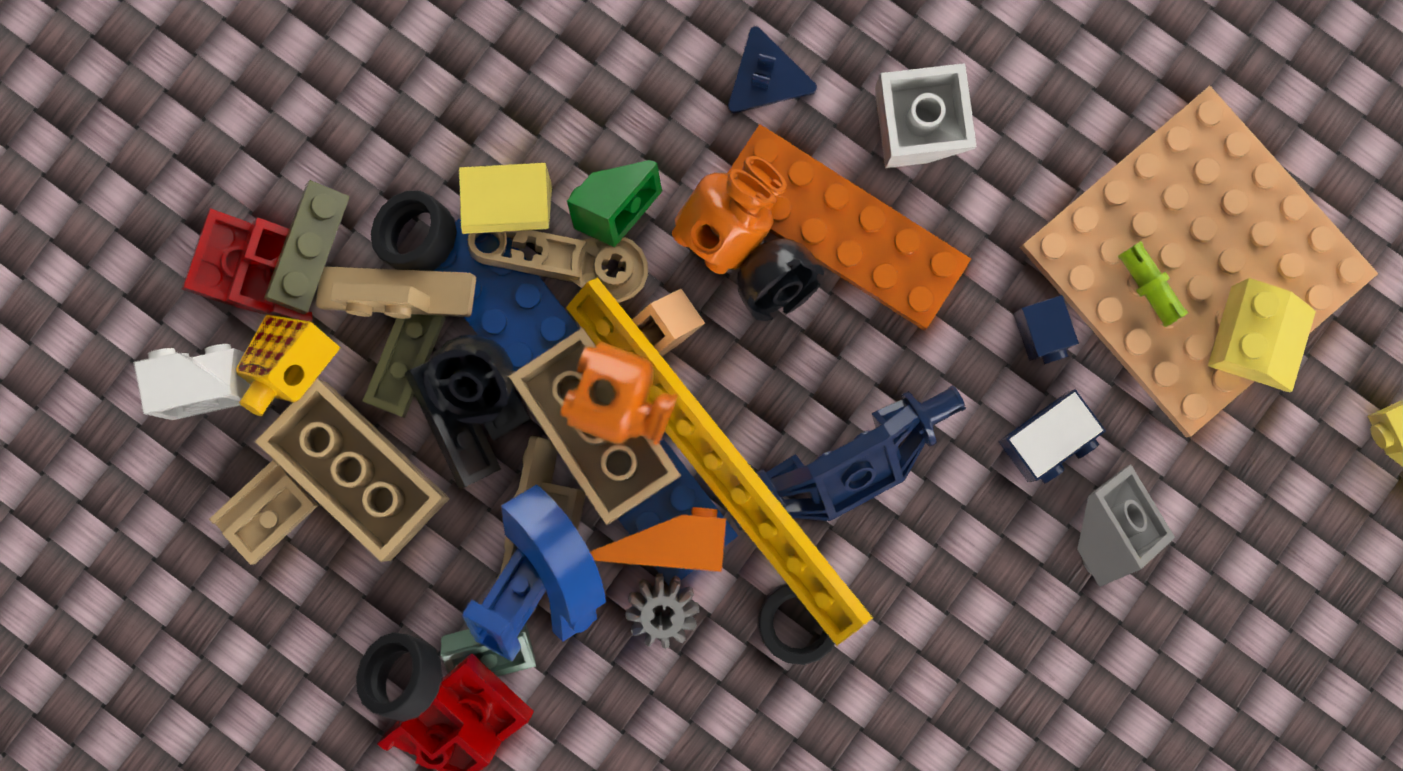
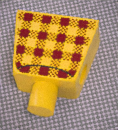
[236,315,340,416]

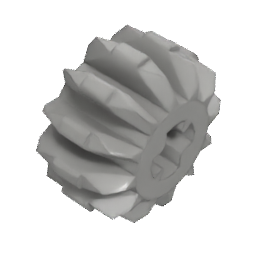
[626,573,699,649]

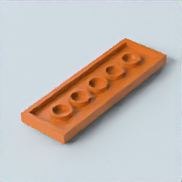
[727,124,971,331]

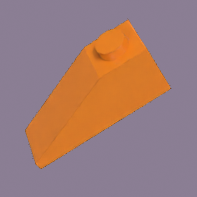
[590,507,726,572]

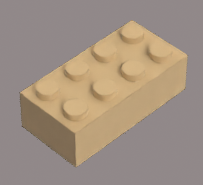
[509,328,681,525]
[255,378,450,562]

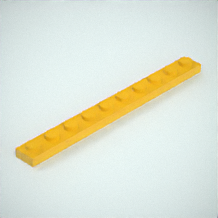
[566,278,873,646]

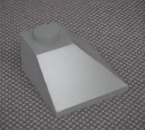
[1077,464,1175,587]

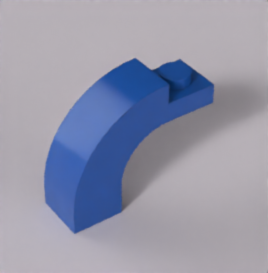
[501,484,606,642]

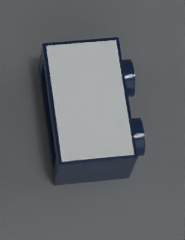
[998,389,1106,484]

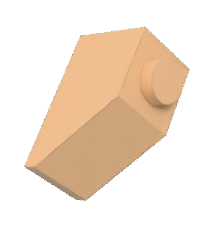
[632,289,705,356]

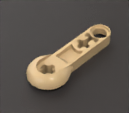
[468,230,648,303]

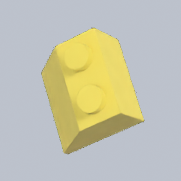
[1208,278,1316,392]

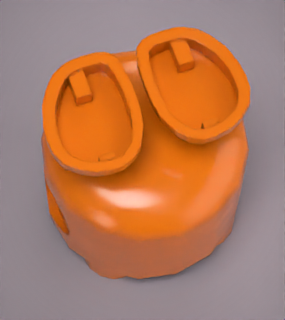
[672,156,787,274]
[560,341,678,446]

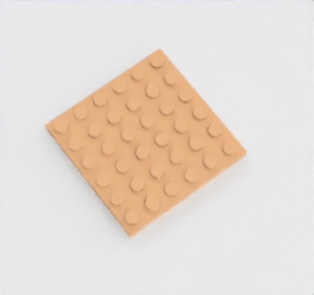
[1020,86,1378,437]

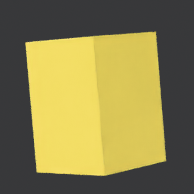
[459,163,552,234]

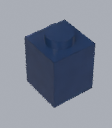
[1013,295,1079,365]

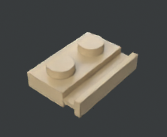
[209,460,319,565]

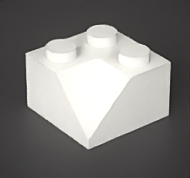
[875,63,977,168]
[134,344,250,420]

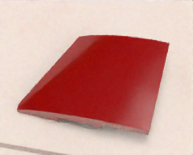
[181,208,313,322]
[377,653,534,771]

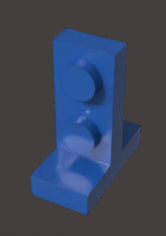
[462,548,546,661]

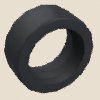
[370,191,457,271]
[757,583,835,665]
[356,632,442,721]

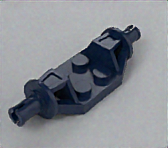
[729,385,966,531]

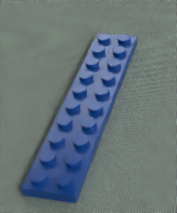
[434,218,738,586]

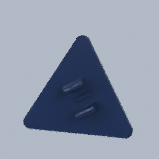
[728,26,817,113]

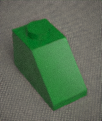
[567,160,663,248]

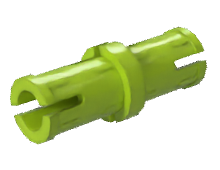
[1118,241,1189,328]

